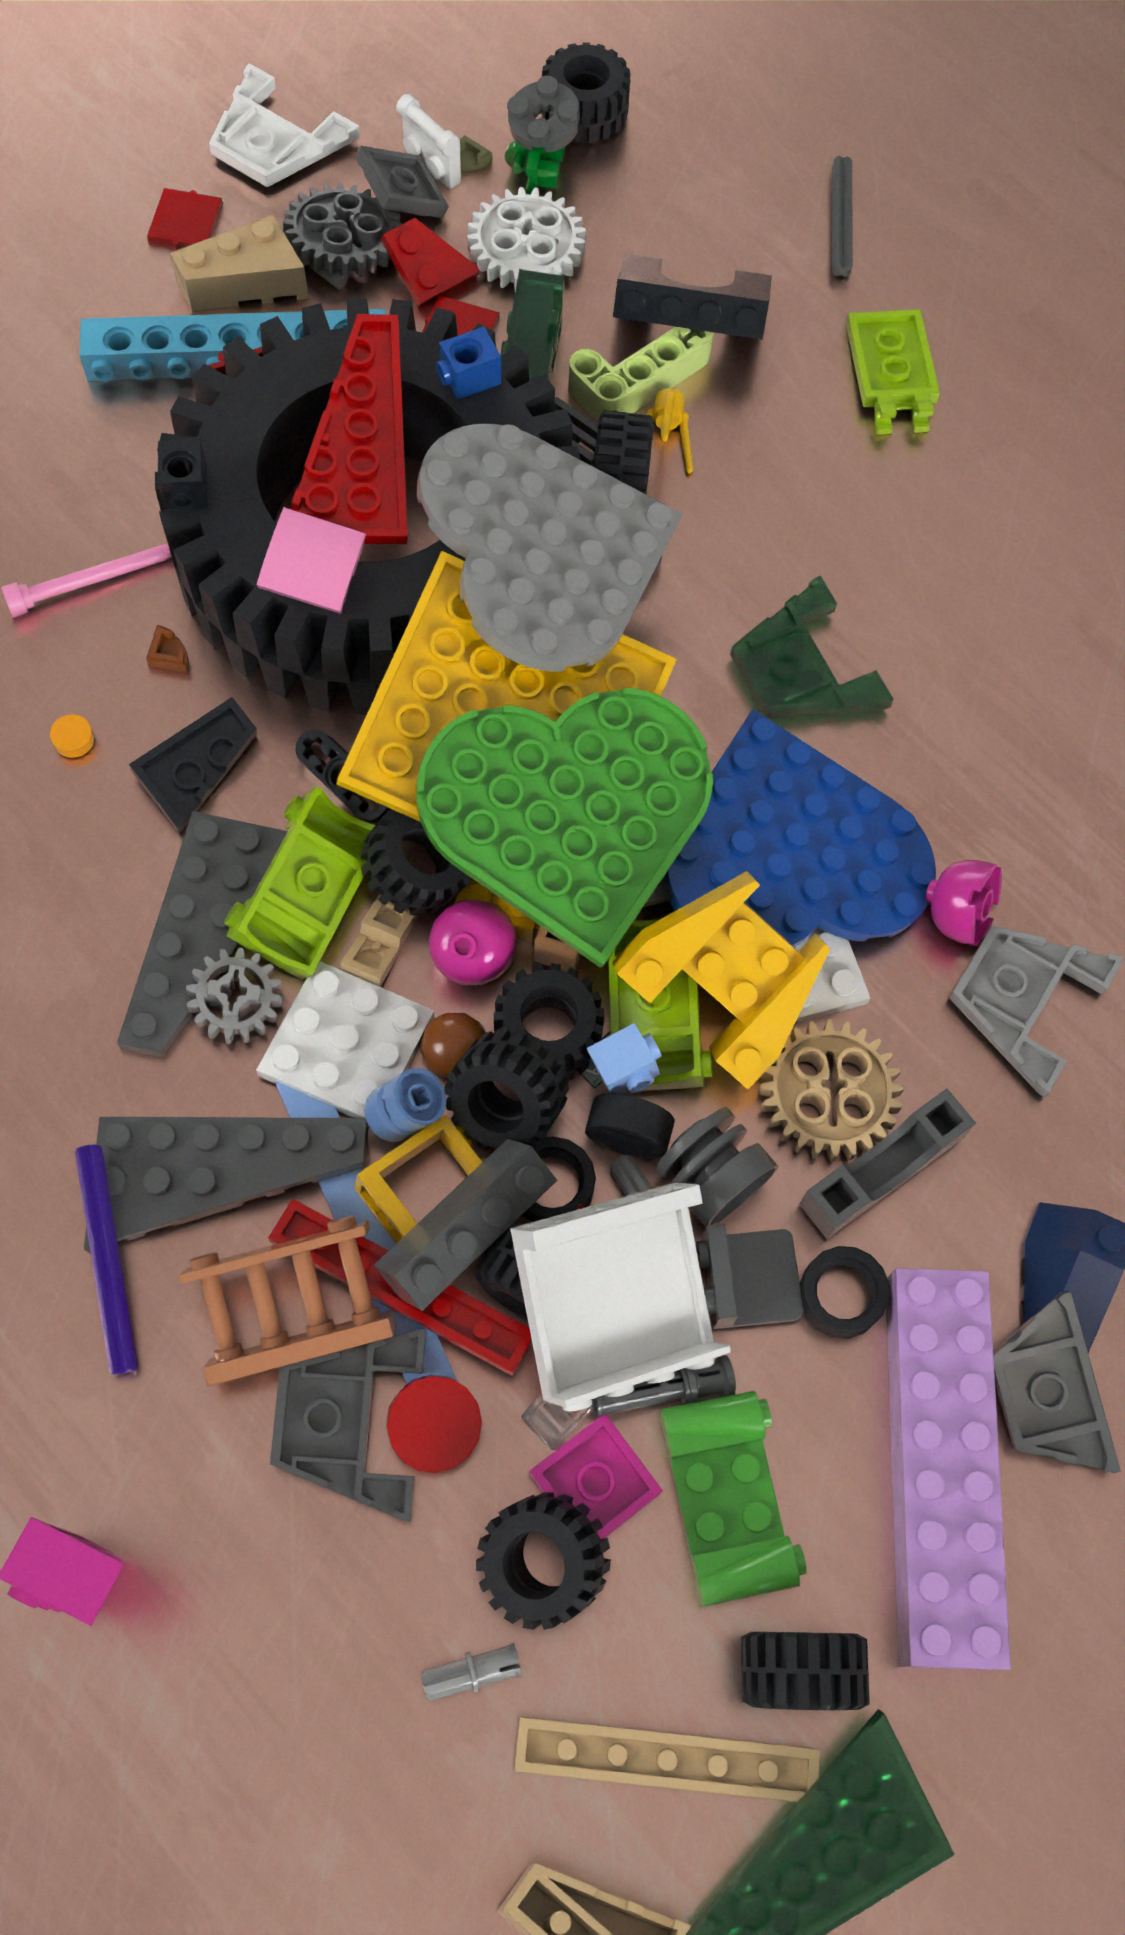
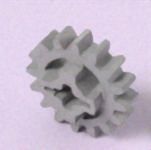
[186,948,283,1044]

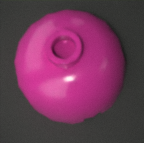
[926,860,1002,946]
[429,900,517,986]

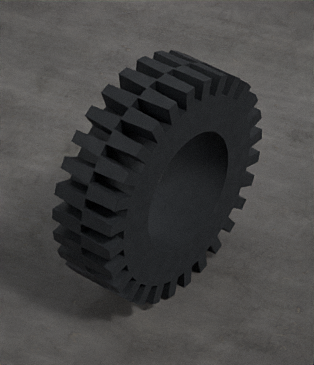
[155,298,580,715]

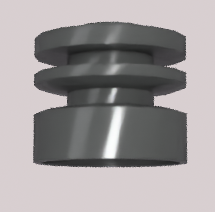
[656,1107,779,1227]

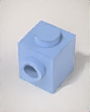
[587,1023,662,1094]

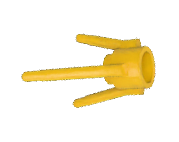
[647,388,693,474]

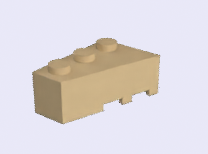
[170,215,309,311]
[496,1863,692,1935]

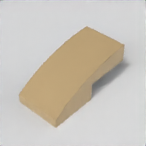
[340,894,417,987]

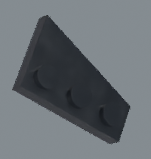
[129,697,257,834]

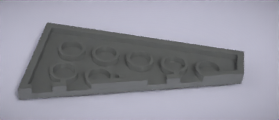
[117,811,288,1058]

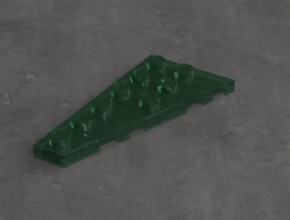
[686,1709,955,1935]

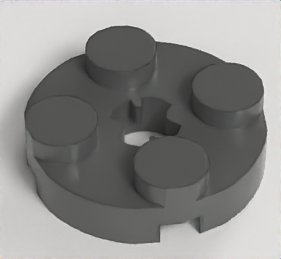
[507,76,580,152]

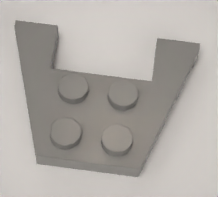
[949,925,1125,1097]

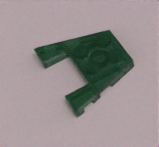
[730,576,894,719]

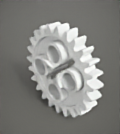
[467,187,586,292]

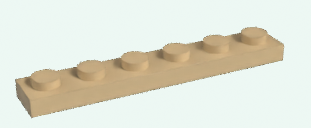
[514,1717,820,1804]

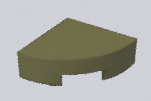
[460,135,492,172]

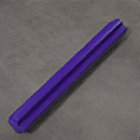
[75,1144,137,1375]

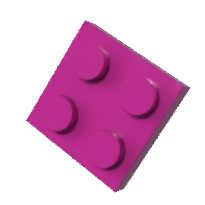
[529,1415,663,1539]

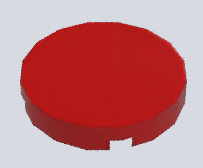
[386,1374,482,1473]

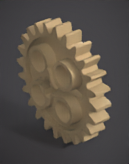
[758,1019,904,1162]

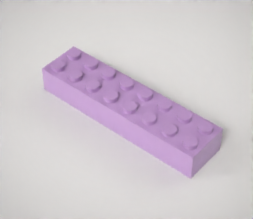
[886,1268,1011,1670]

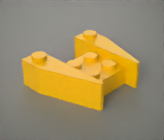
[612,871,830,1089]

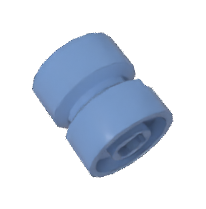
[364,1068,446,1142]

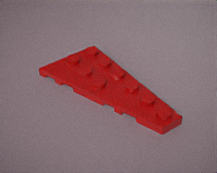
[291,314,408,544]

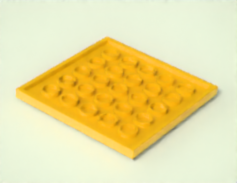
[336,551,677,822]

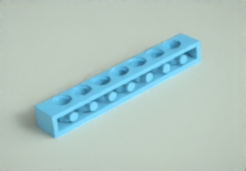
[79,309,386,382]

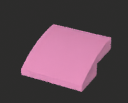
[257,507,366,614]

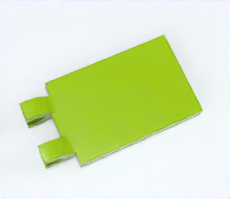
[846,309,940,435]

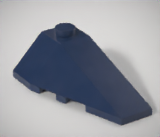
[1022,1202,1125,1354]

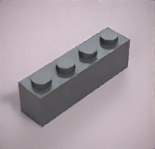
[373,1139,558,1311]

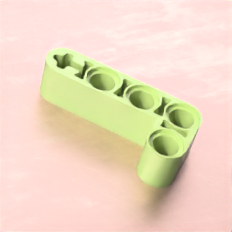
[568,327,714,422]

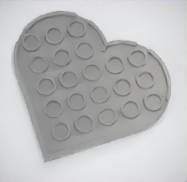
[417,424,683,672]

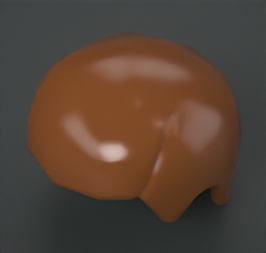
[420,1013,487,1078]

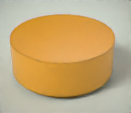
[50,714,94,758]

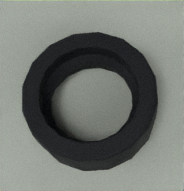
[585,1093,675,1159]
[522,1136,596,1222]
[800,1246,889,1338]

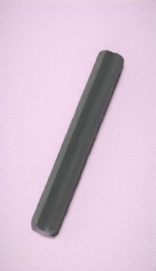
[832,156,853,277]

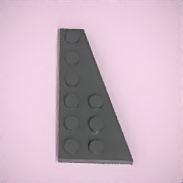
[84,1117,369,1253]

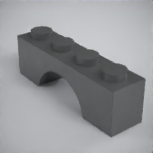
[799,1088,976,1240]

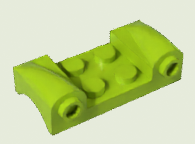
[224,786,375,980]
[609,919,713,1091]

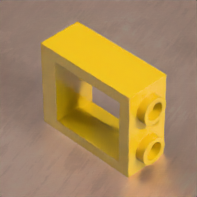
[354,1115,486,1244]

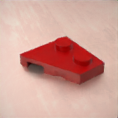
[380,218,480,307]

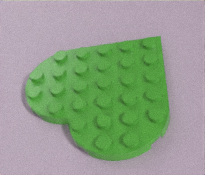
[416,688,713,968]

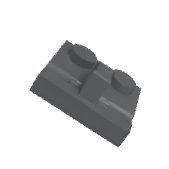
[355,146,449,218]

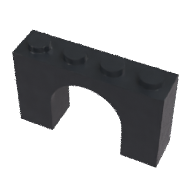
[613,254,772,340]

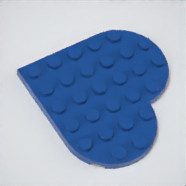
[663,709,936,947]

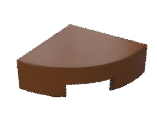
[146,625,189,674]

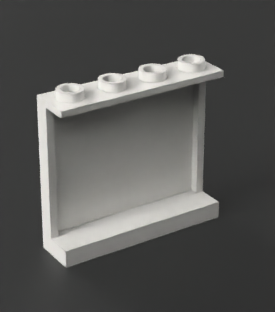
[510,1183,731,1411]

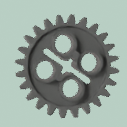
[283,183,403,278]

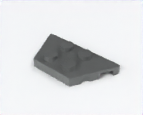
[993,1291,1121,1473]

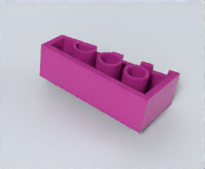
[0,1517,124,1626]

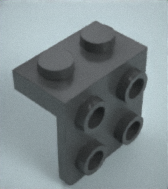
[696,1224,804,1329]

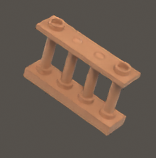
[178,1216,397,1386]

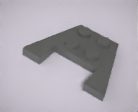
[270,1329,426,1521]

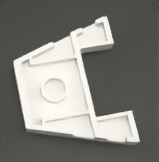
[209,63,360,187]

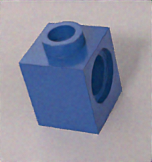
[436,327,501,400]

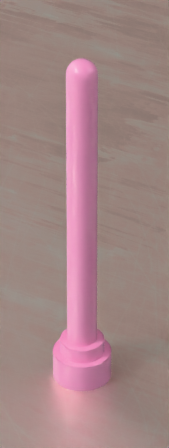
[1,543,172,618]

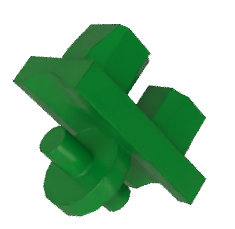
[504,141,565,195]

